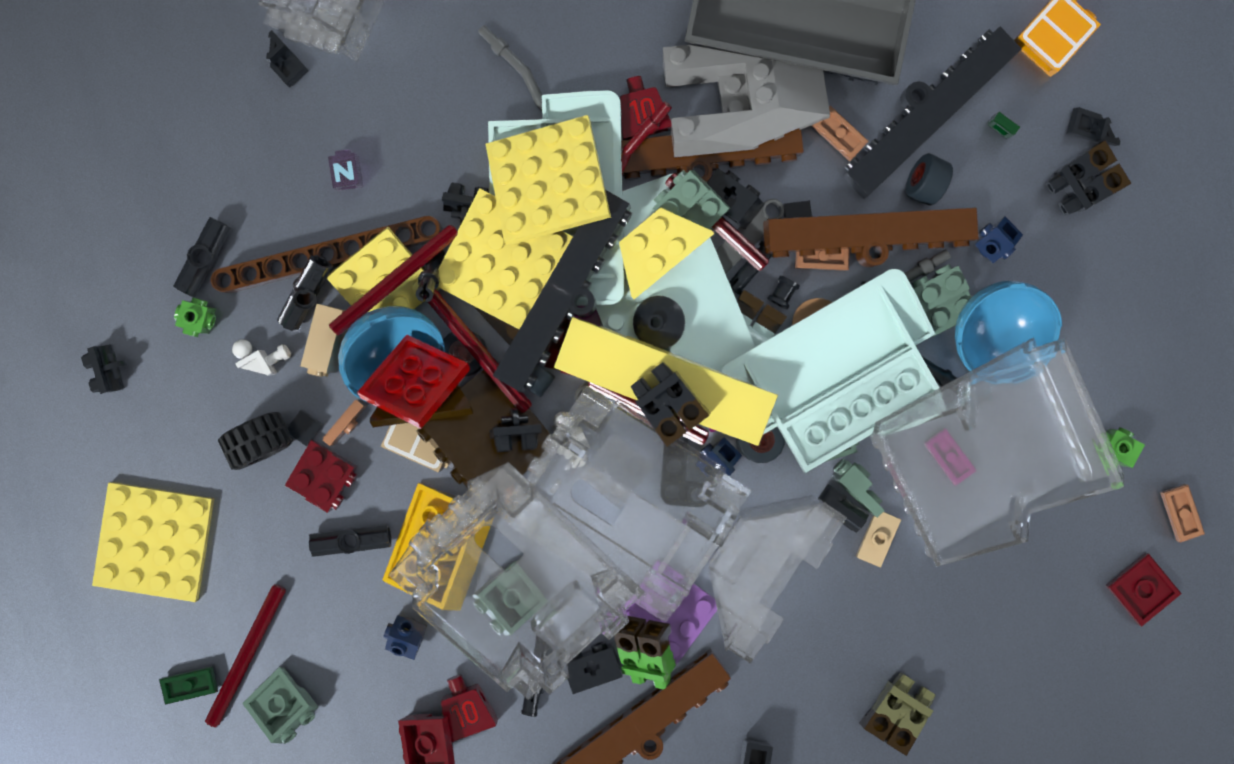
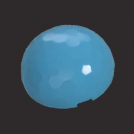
[955,281,1062,384]
[338,306,445,402]

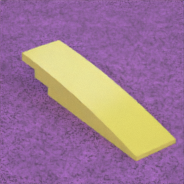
[554,317,778,446]

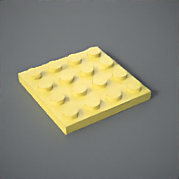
[485,115,611,245]
[438,188,573,329]
[92,482,214,602]

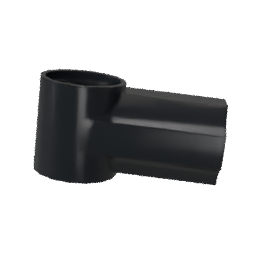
[813,484,869,533]

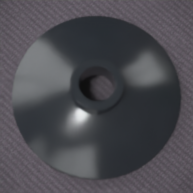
[633,296,685,349]

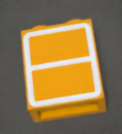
[1014,0,1101,77]

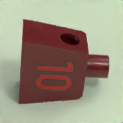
[620,76,671,141]
[441,674,498,742]

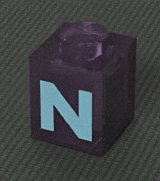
[328,150,364,191]

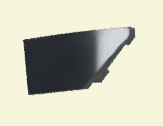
[266,30,309,88]
[1067,107,1121,146]

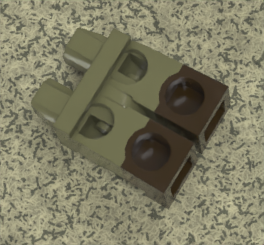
[859,672,935,756]

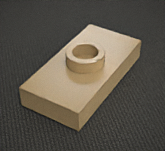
[856,512,901,568]

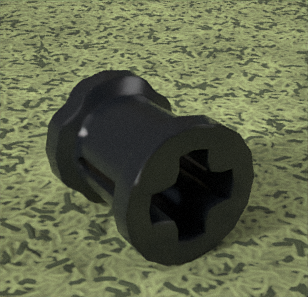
[767,275,800,310]

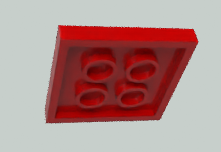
[357,335,470,429]

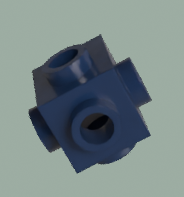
[975,216,1023,263]
[695,437,742,484]
[383,615,427,660]

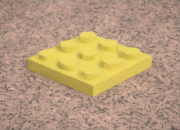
[327,227,440,313]

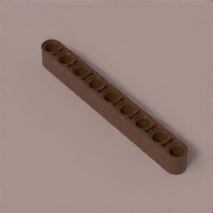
[211,216,443,293]

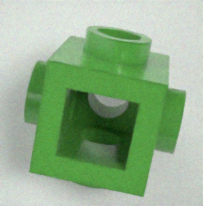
[174,297,216,337]
[1096,427,1145,468]

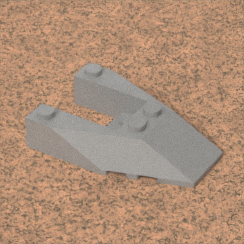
[663,45,830,157]

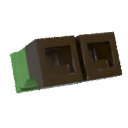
[613,615,676,689]

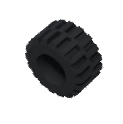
[218,412,293,470]

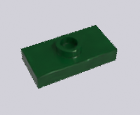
[159,666,218,705]

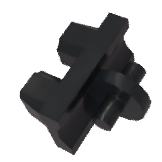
[442,182,489,226]
[81,344,127,394]
[489,408,542,453]

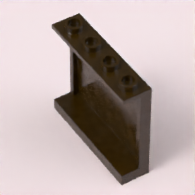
[416,370,559,507]

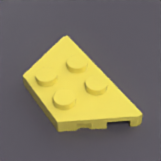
[619,207,715,299]

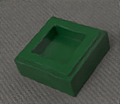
[987,112,1020,139]

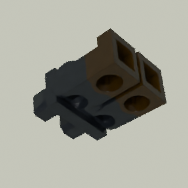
[1046,140,1132,215]
[631,362,711,447]

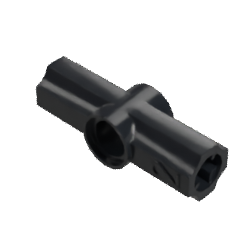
[173,217,232,297]
[277,255,332,331]
[309,524,392,557]

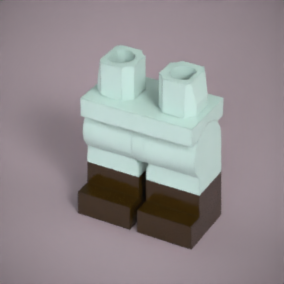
[736,290,787,347]

